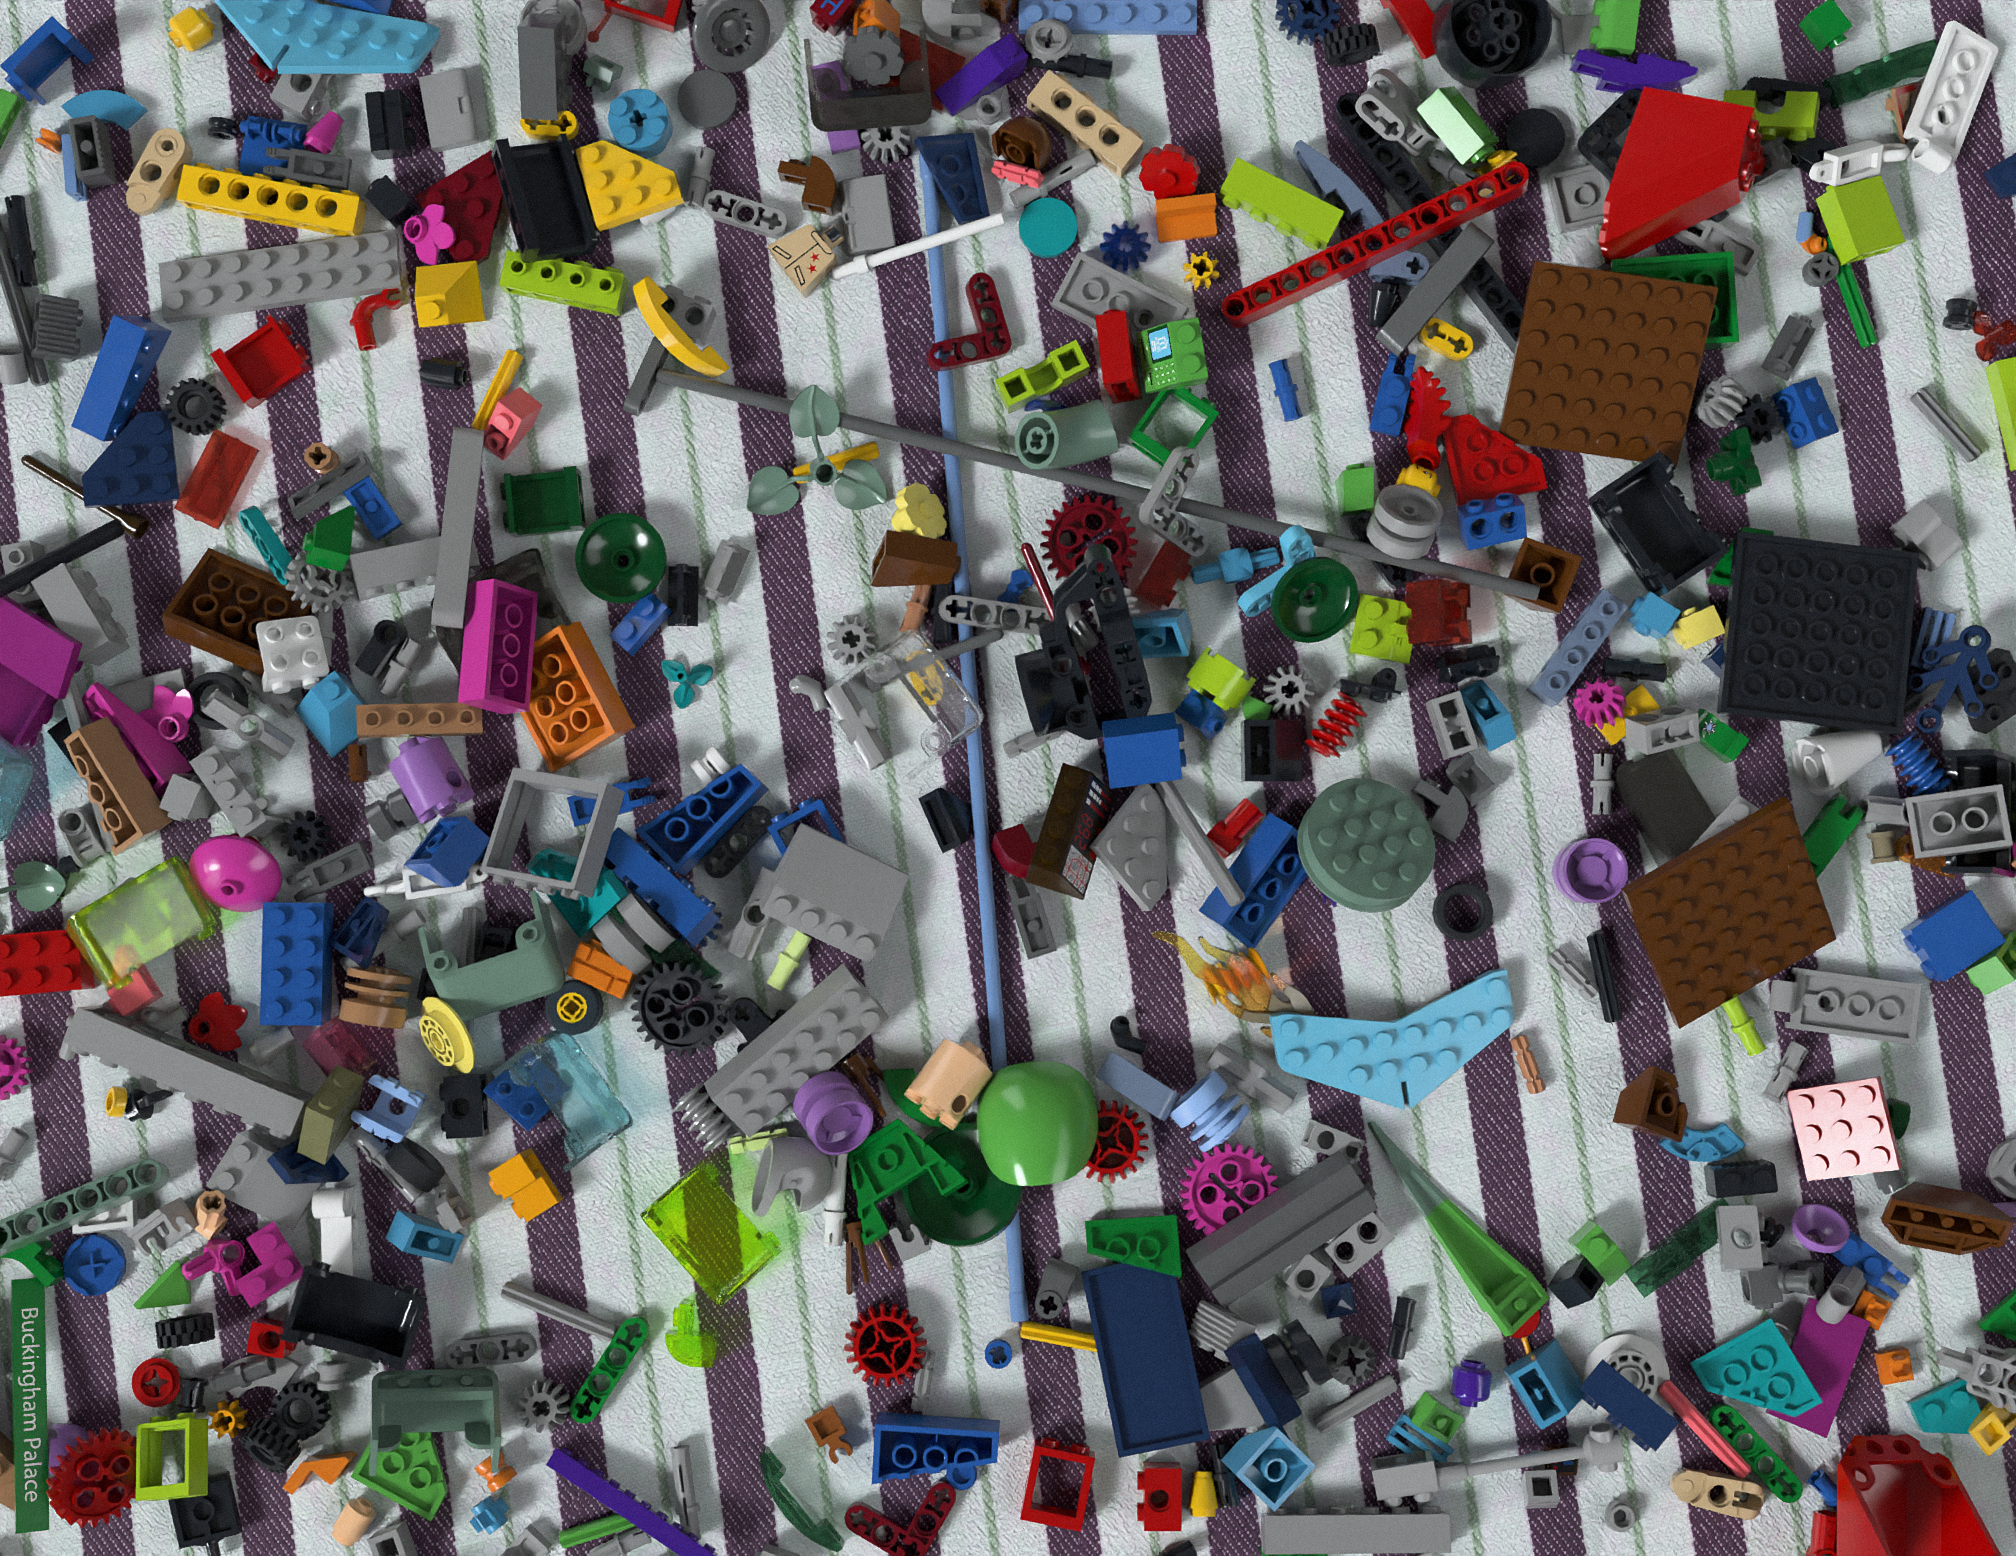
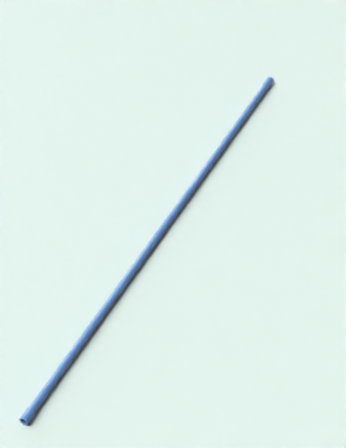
[919,151,1029,1322]

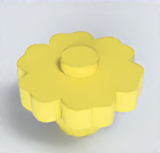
[891,482,947,539]

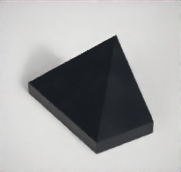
[918,787,972,854]

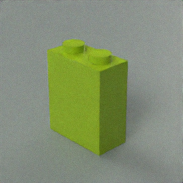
[1816,175,1906,266]

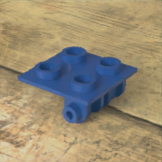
[238,116,307,181]
[483,1048,569,1132]

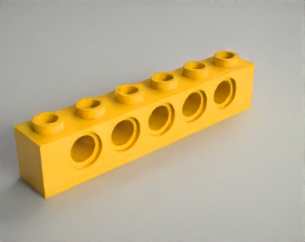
[176,163,367,237]

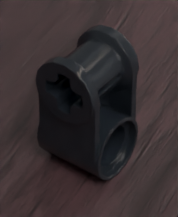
[1782,134,1838,174]
[475,920,517,963]
[729,997,772,1044]

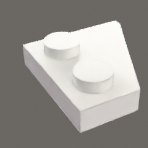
[72,1179,138,1234]

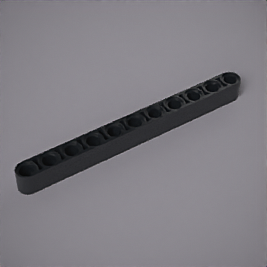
[1333,93,1524,354]

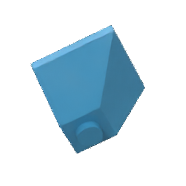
[1124,608,1192,659]
[295,670,368,758]

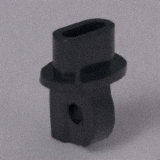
[125,1089,173,1122]

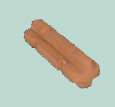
[1510,1035,1546,1094]

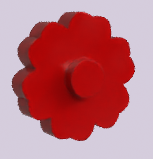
[1139,144,1200,200]

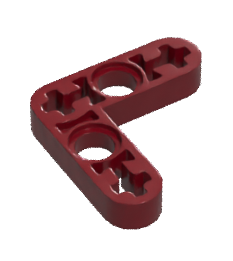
[926,272,1012,372]
[844,1480,956,1556]

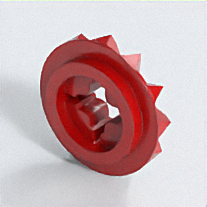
[132,1357,182,1408]

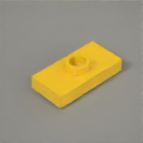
[1595,684,1660,746]

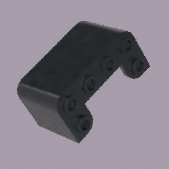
[1588,451,1729,597]

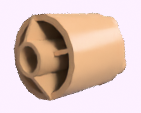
[904,1039,993,1130]

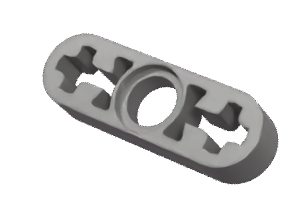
[703,190,788,239]

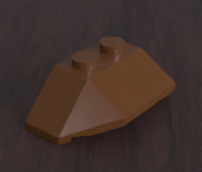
[1881,1182,2015,1255]

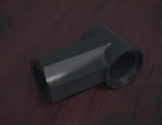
[355,620,408,679]

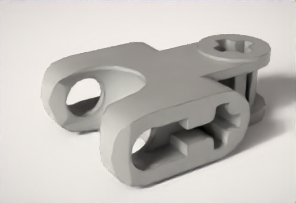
[1355,69,1439,157]

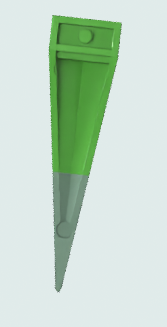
[1368,1121,1550,1337]

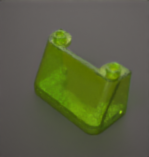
[66,855,217,991]
[640,1160,782,1307]

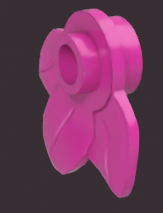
[404,204,456,265]
[139,685,194,743]

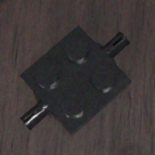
[168,1471,243,1556]

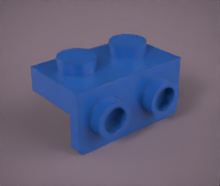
[1772,377,1839,449]

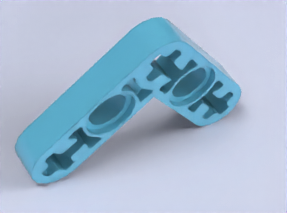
[1238,525,1316,617]

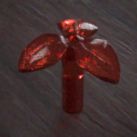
[1972,310,2016,362]

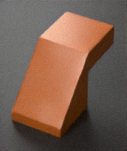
[283,1450,357,1495]

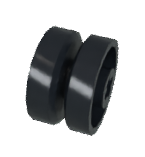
[1261,1319,1333,1400]

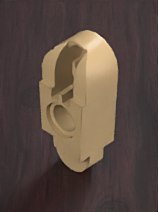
[125,128,193,216]
[1670,1468,1764,1520]

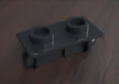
[668,564,699,626]
[1434,644,1500,684]

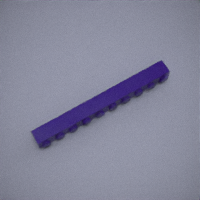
[546,1447,718,1556]

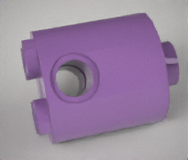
[388,736,475,825]

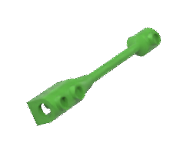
[1589,0,1641,59]

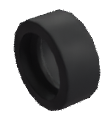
[188,672,248,730]
[1432,883,1493,941]
[385,1137,446,1192]

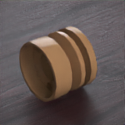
[339,965,413,1029]

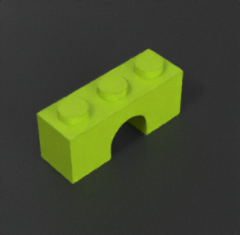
[1723,90,1820,141]
[995,340,1090,414]

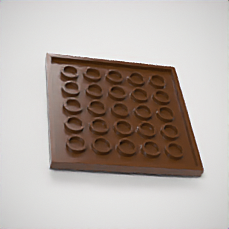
[1498,259,1718,467]
[1621,796,1837,1029]

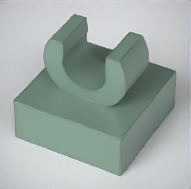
[583,55,623,93]

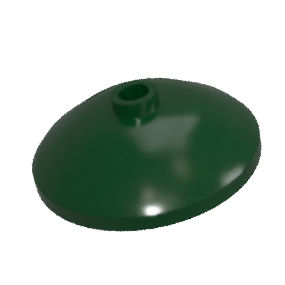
[575,513,667,604]
[1271,557,1358,643]

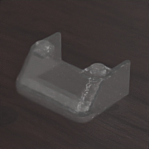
[835,629,984,780]

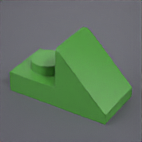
[1409,1392,1464,1444]

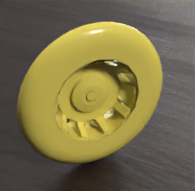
[420,997,475,1074]

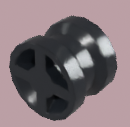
[1942,298,1978,331]

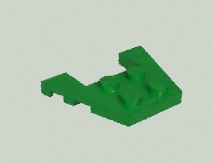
[847,1118,969,1246]

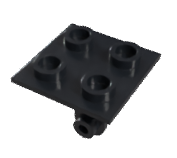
[1333,668,1401,704]

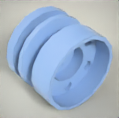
[1169,1070,1250,1152]

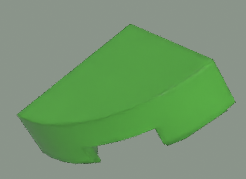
[1242,695,1273,720]

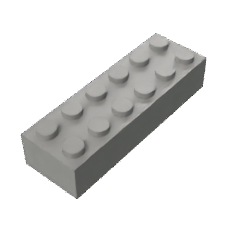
[703,964,889,1138]

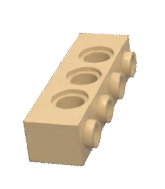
[1027,70,1144,178]

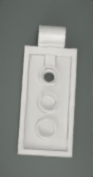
[1903,20,1999,174]

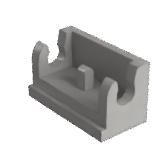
[126,1197,199,1256]
[889,1220,933,1262]

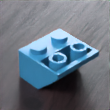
[1503,1338,1584,1430]

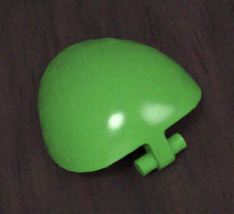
[977,1060,1098,1186]

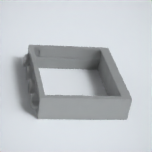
[480,767,625,900]

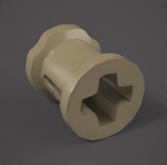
[1867,830,1900,864]

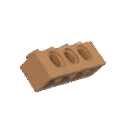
[356,703,483,738]

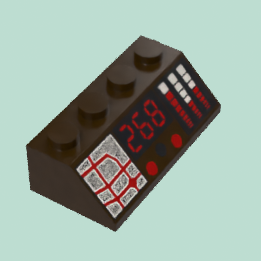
[1025,763,1115,900]

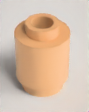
[332,1497,376,1547]

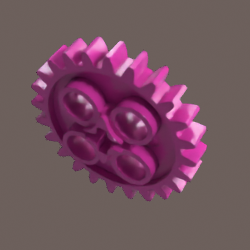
[1179,1141,1279,1236]

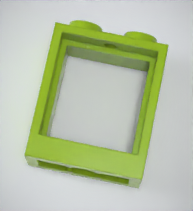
[136,1413,208,1501]

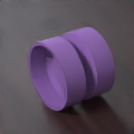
[1552,838,1628,904]
[793,1071,873,1155]

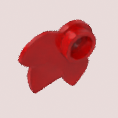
[188,992,248,1051]

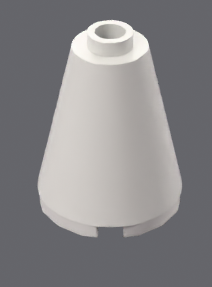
[1792,730,1883,796]

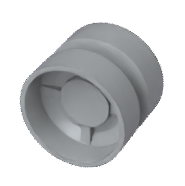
[592,892,676,975]

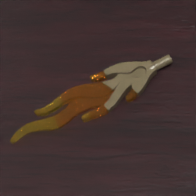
[1152,931,1315,1038]

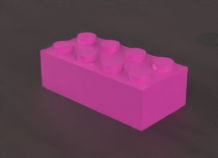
[458,579,538,714]

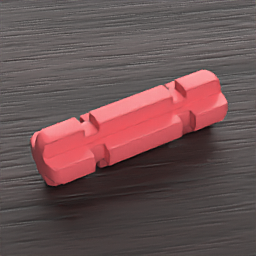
[991,159,1044,188]

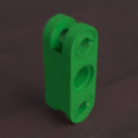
[1802,792,1864,879]

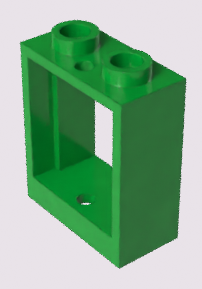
[1127,387,1219,475]

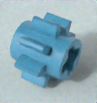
[469,1495,510,1535]

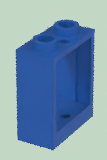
[767,797,846,857]

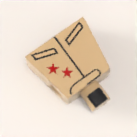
[768,224,844,298]

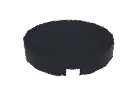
[1504,108,1565,169]

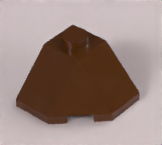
[1613,1066,1688,1143]

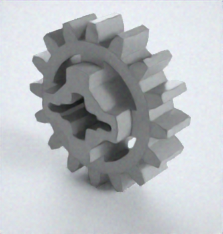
[284,552,353,614]

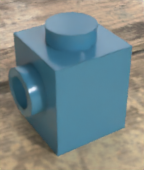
[1627,591,1681,640]

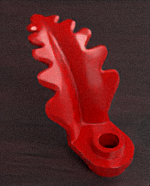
[1401,366,1452,471]

